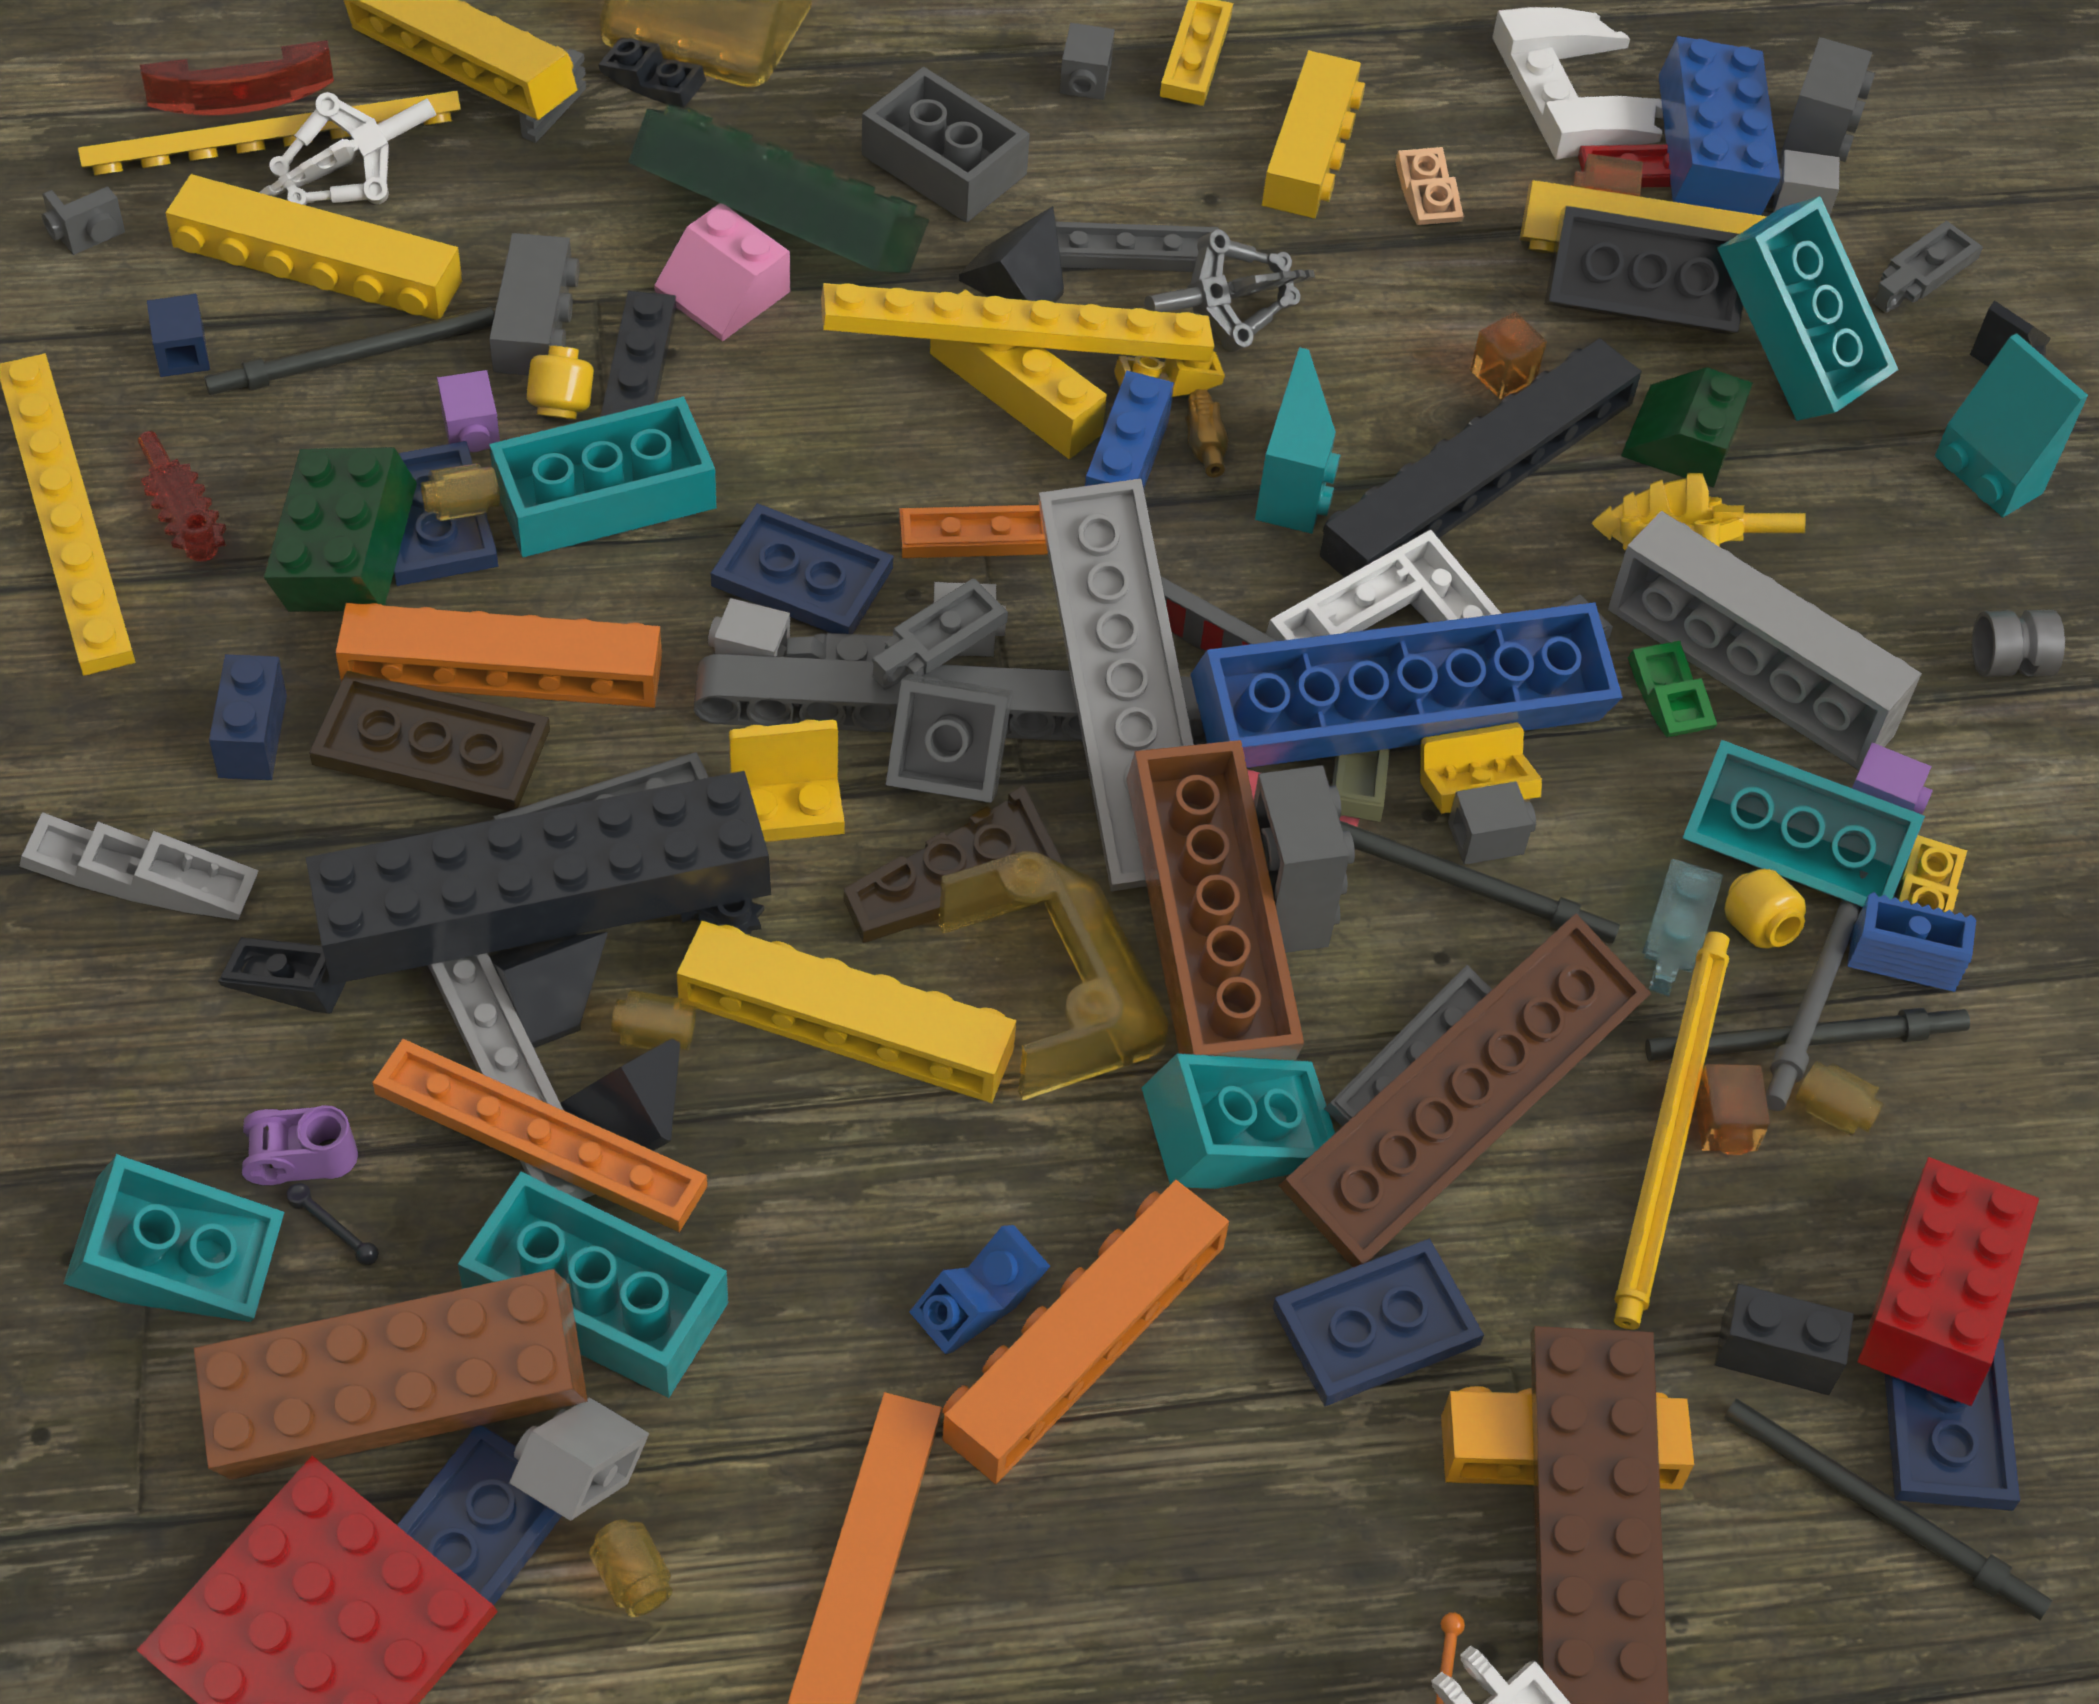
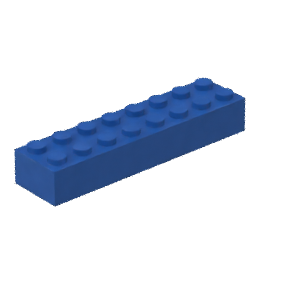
[1190,602,1623,768]

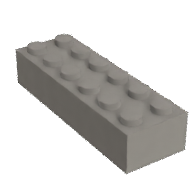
[1608,511,1922,771]

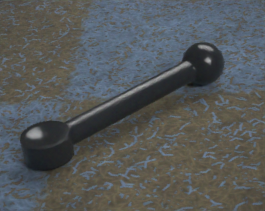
[287,1183,379,1265]

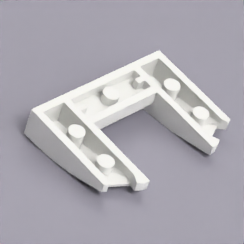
[1492,7,1663,160]
[1266,530,1501,641]

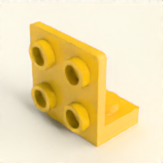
[729,720,845,842]

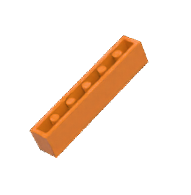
[336,603,662,708]
[942,1180,1229,1484]

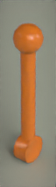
[1436,1612,1465,1704]

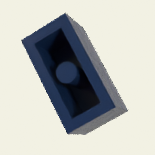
[209,654,287,780]

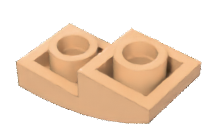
[1395,147,1464,225]

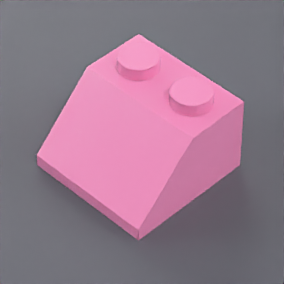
[654,202,790,342]

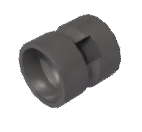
[1972,610,2065,677]

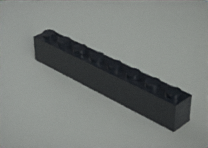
[1320,338,1642,578]

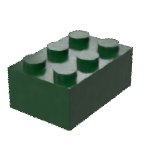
[264,447,417,612]

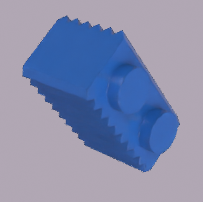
[1847,892,1976,992]

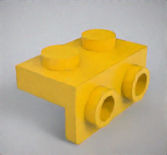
[1420,722,1542,814]

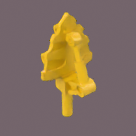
[1592,473,1805,551]

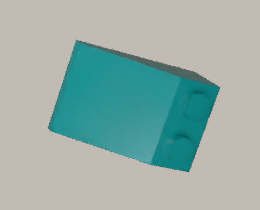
[1935,333,2088,518]
[1255,347,1341,534]
[1141,1054,1335,1189]
[63,1154,284,1322]

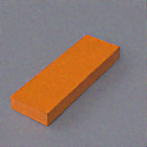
[899,505,1048,558]

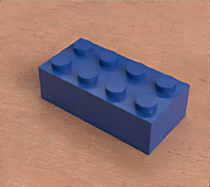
[1659,36,1780,215]

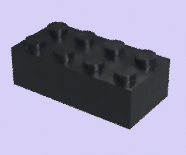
[1544,206,1743,335]

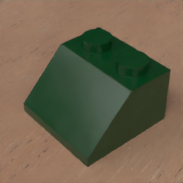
[1621,367,1753,488]

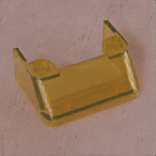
[600,0,812,87]
[939,851,1168,1101]

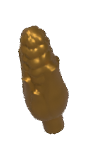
[1185,389,1228,478]

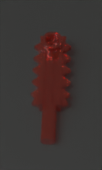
[138,431,227,561]

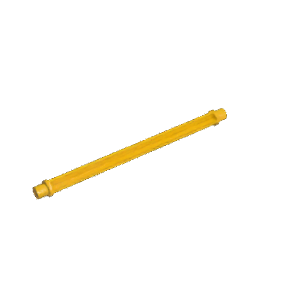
[1614,931,1730,1330]

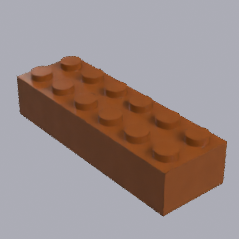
[1126,740,1304,1061]
[194,1269,588,1480]

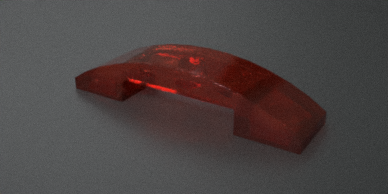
[140,40,334,115]

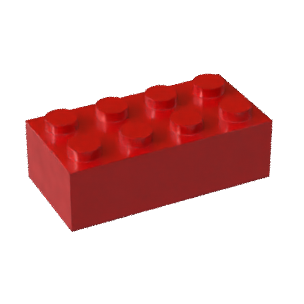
[1857,1157,2039,1406]

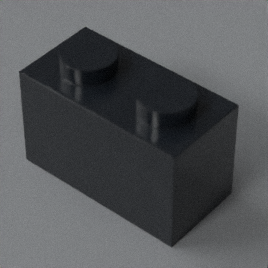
[1714,1284,1854,1395]

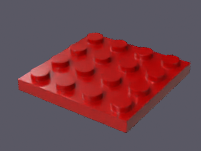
[137,1456,498,1704]

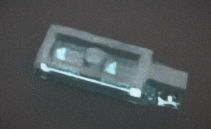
[1642,858,1723,996]

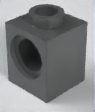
[1060,23,1115,100]

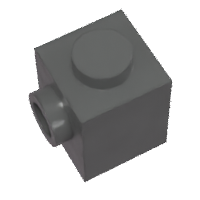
[1448,781,1536,865]

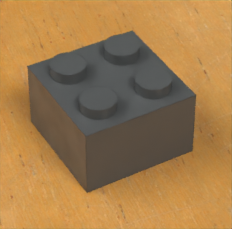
[1778,37,1875,163]
[886,674,1013,802]

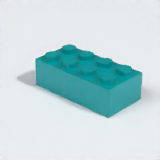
[1717,196,1898,421]
[489,396,717,558]
[458,1172,728,1398]

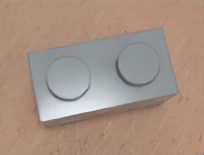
[510,1397,649,1521]

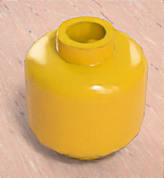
[526,346,594,420]
[1724,869,1806,949]

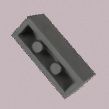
[490,233,580,376]

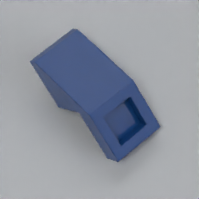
[909,1225,1050,1354]

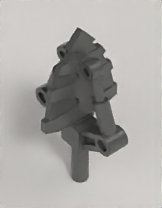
[1144,230,1315,352]

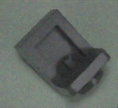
[42,186,125,255]

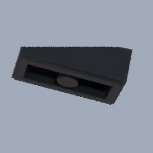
[218,937,346,1014]

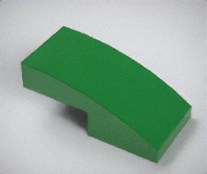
[1627,641,1717,738]

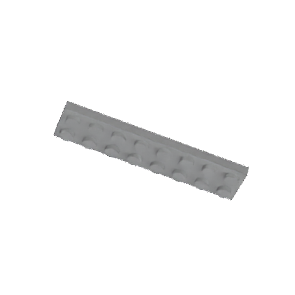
[1038,479,1194,891]

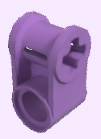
[242,1105,358,1185]

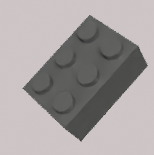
[862,67,1030,223]
[1254,765,1355,953]

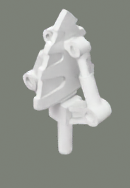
[259,92,436,205]

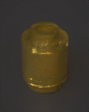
[421,463,500,521]
[611,990,697,1051]
[1795,1061,1884,1137]
[589,1519,673,1617]

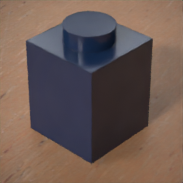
[147,294,210,377]

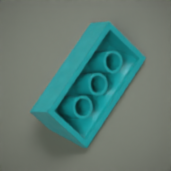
[1682,740,1925,907]

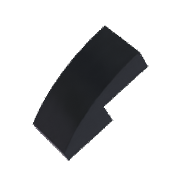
[598,37,706,108]

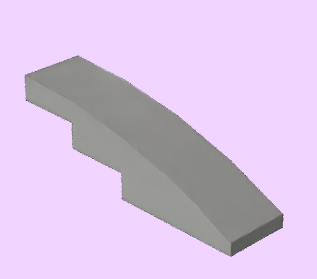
[19,812,259,920]

